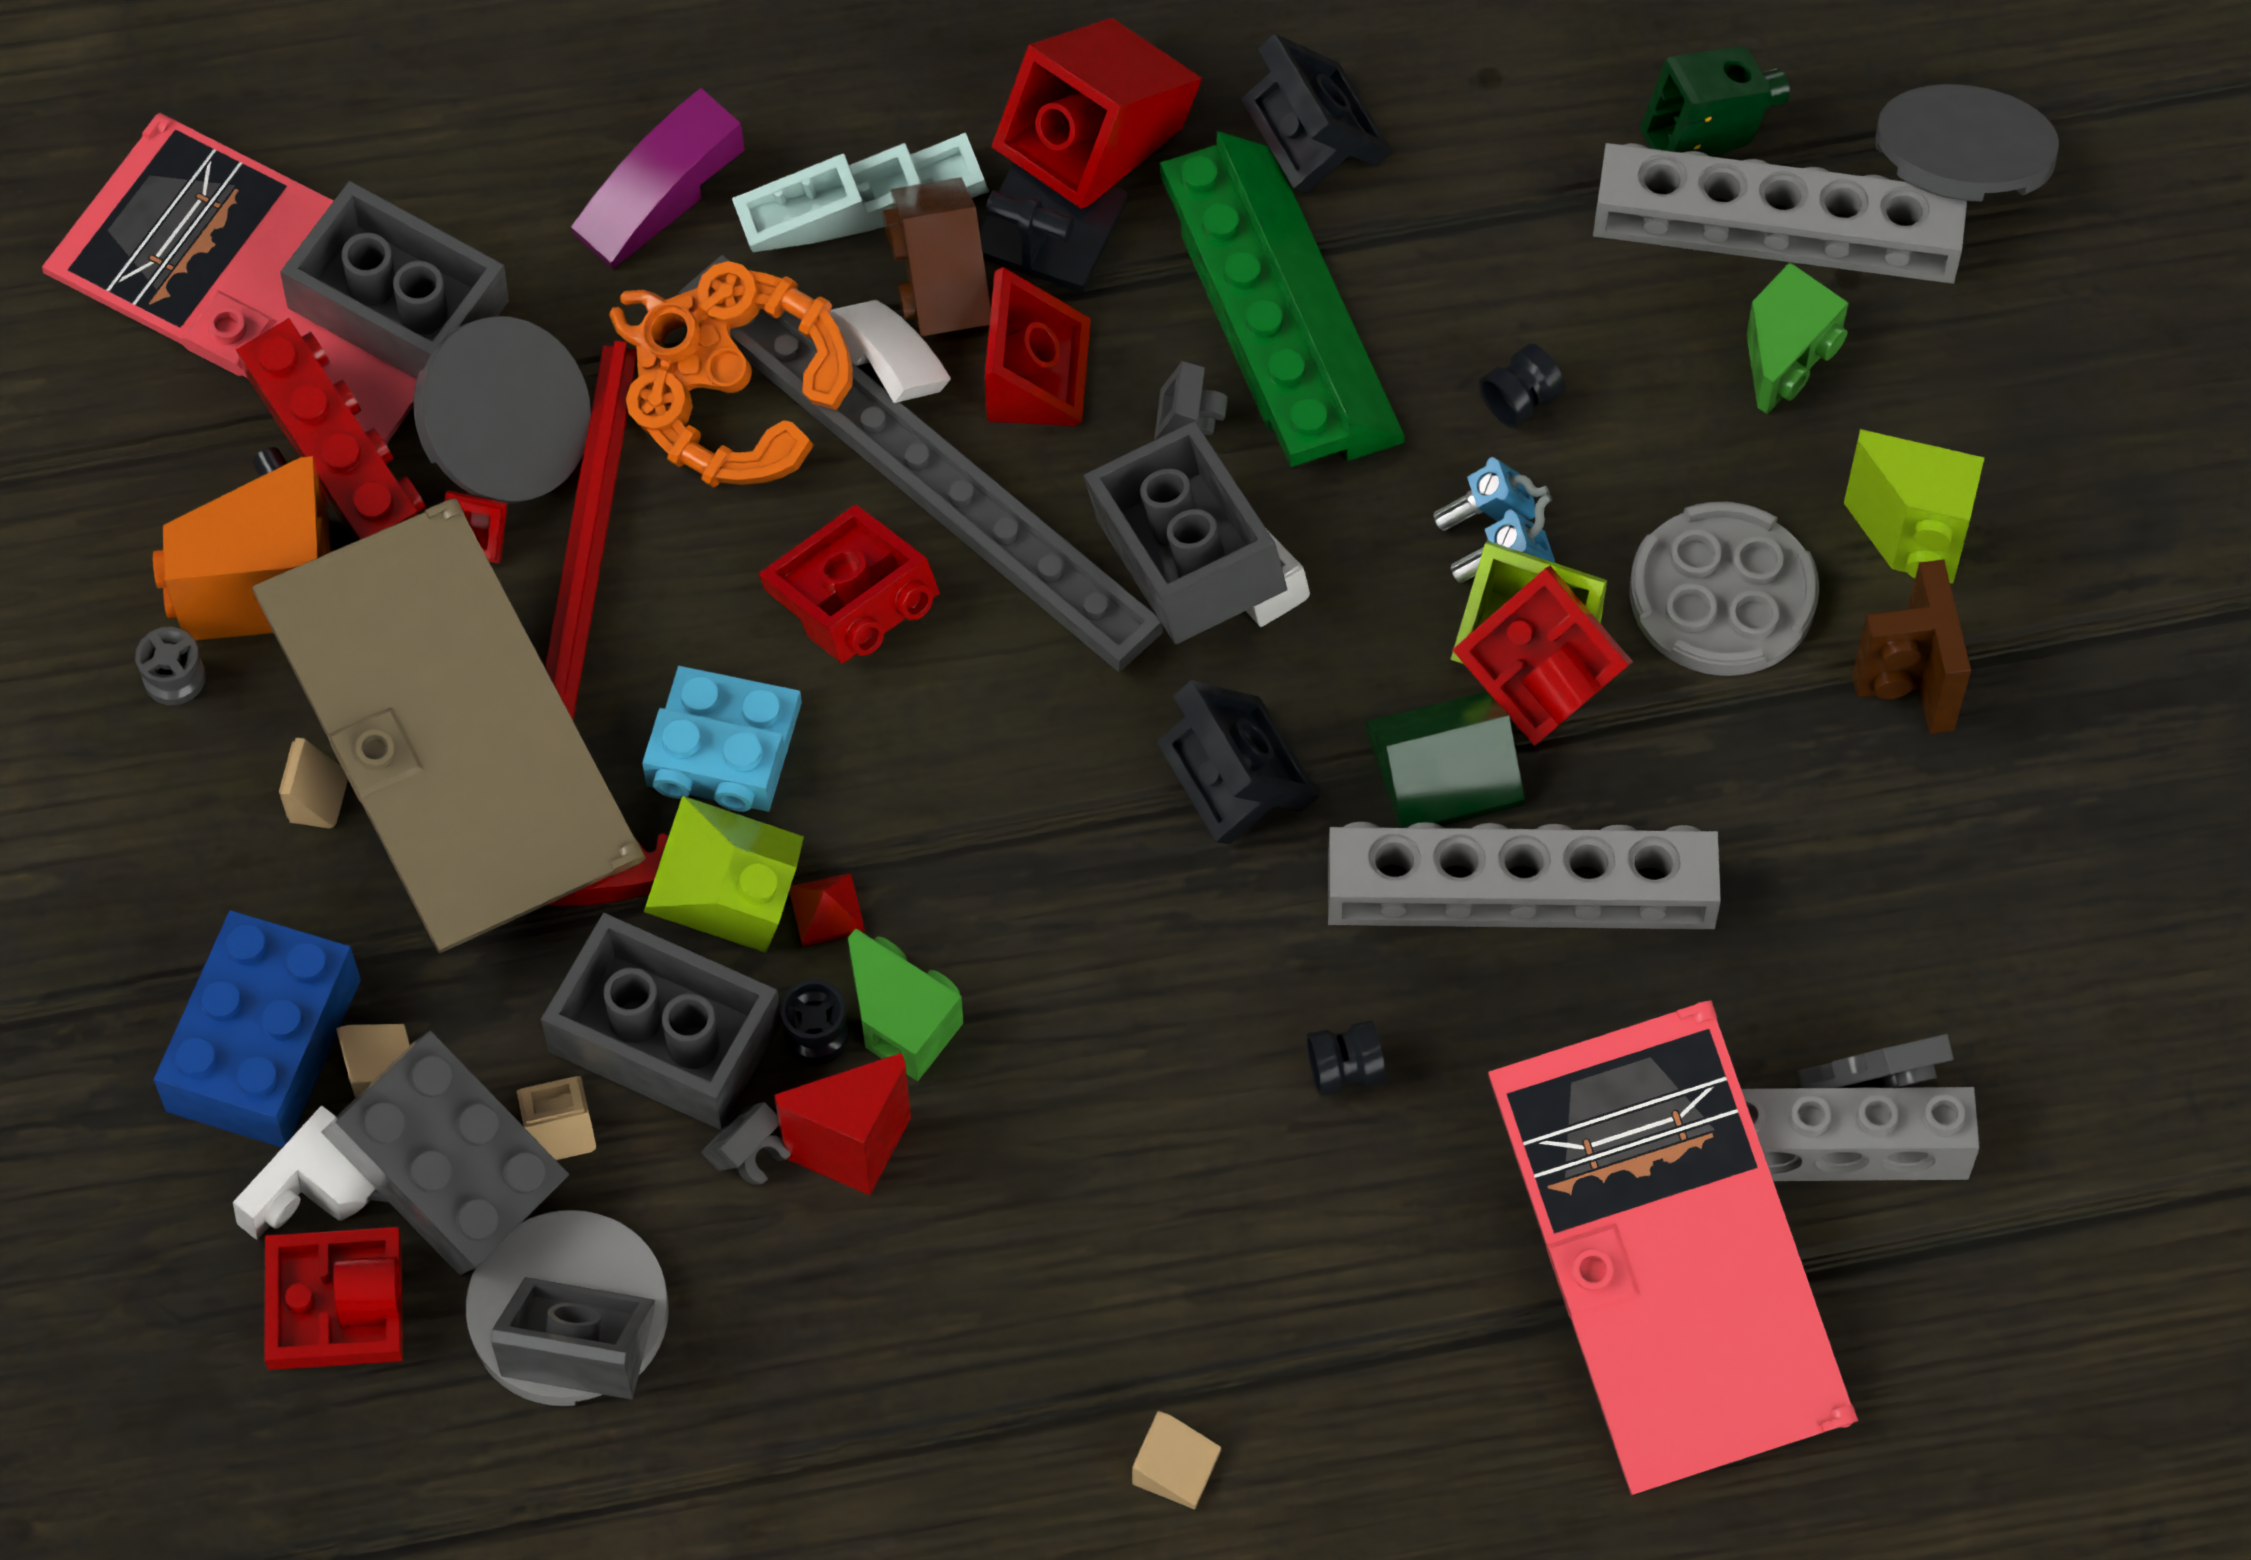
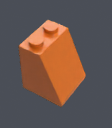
[153,456,331,641]

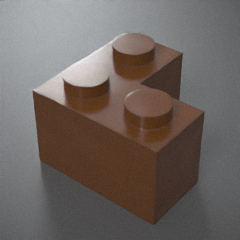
[883,177,991,337]

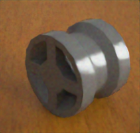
[135,627,206,706]

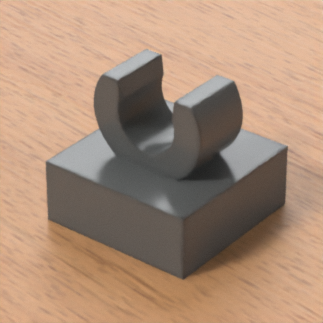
[1154,361,1228,440]
[701,1102,791,1185]

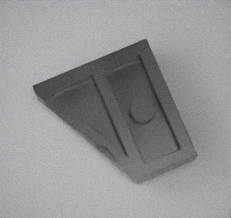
[1797,1034,1954,1088]

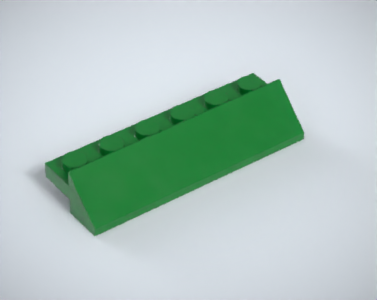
[1160,131,1405,467]

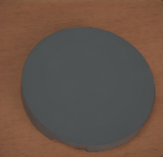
[1875,84,2059,202]
[413,316,591,504]

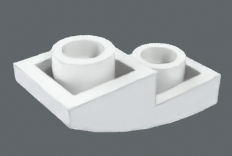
[830,300,951,403]

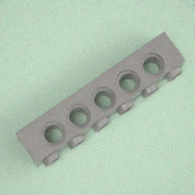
[1593,143,1967,284]
[1328,822,1721,929]
[1741,1087,1979,1181]

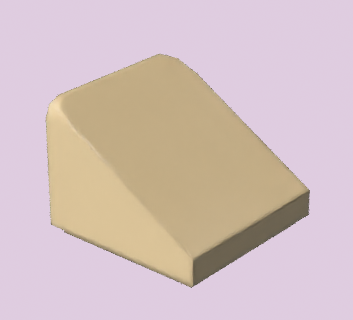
[279,738,348,828]
[336,1024,410,1098]
[517,1076,596,1160]
[1132,1411,1221,1509]

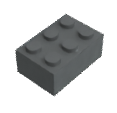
[280,181,509,379]
[1083,421,1288,645]
[541,912,782,1130]
[321,1030,570,1275]

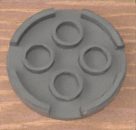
[1629,502,1819,676]
[466,1210,668,1406]

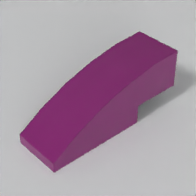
[571,88,744,269]

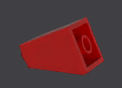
[991,18,1202,209]

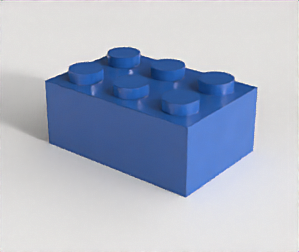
[153,910,361,1148]

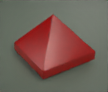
[444,490,508,564]
[789,873,865,947]

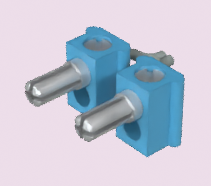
[1433,457,1555,583]

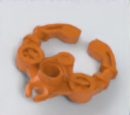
[609,261,853,488]

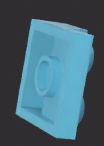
[642,666,802,812]

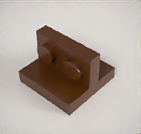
[1852,559,1971,734]

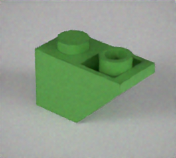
[1746,262,1848,414]
[848,928,964,1082]

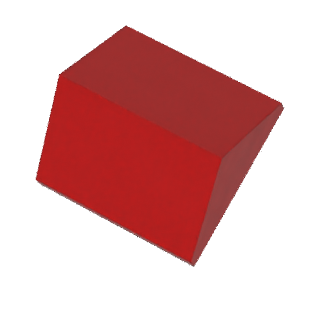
[985,267,1091,427]
[774,1053,911,1196]

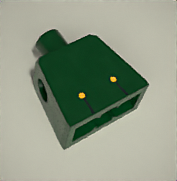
[1639,46,1790,157]

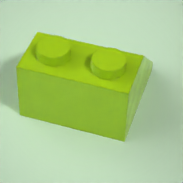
[1844,429,1985,583]

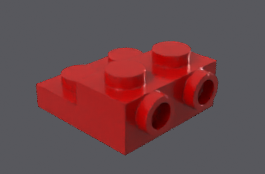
[758,504,940,664]

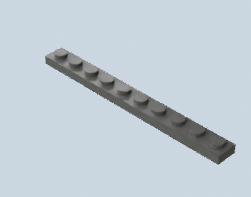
[679,255,1163,673]

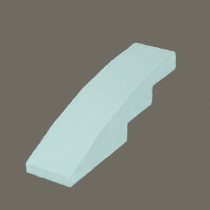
[732,133,989,252]

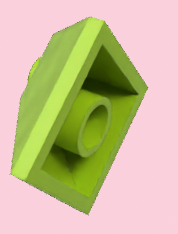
[644,796,804,953]

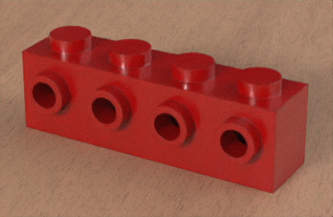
[236,318,426,542]

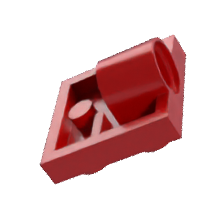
[1452,565,1633,746]
[264,1227,403,1370]

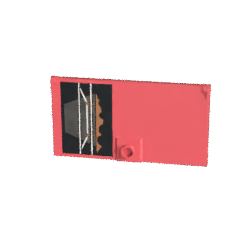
[42,113,417,445]
[1488,1000,1858,1496]

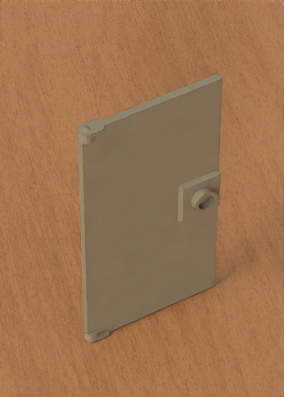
[252,499,646,954]

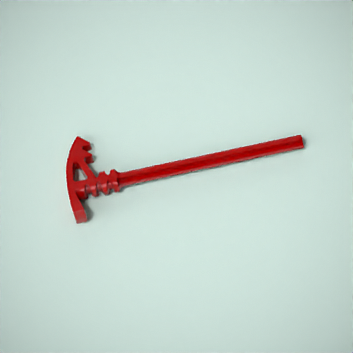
[545,341,668,906]

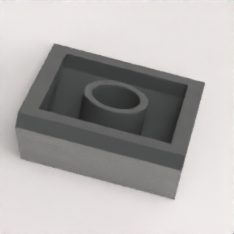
[491,1277,655,1400]

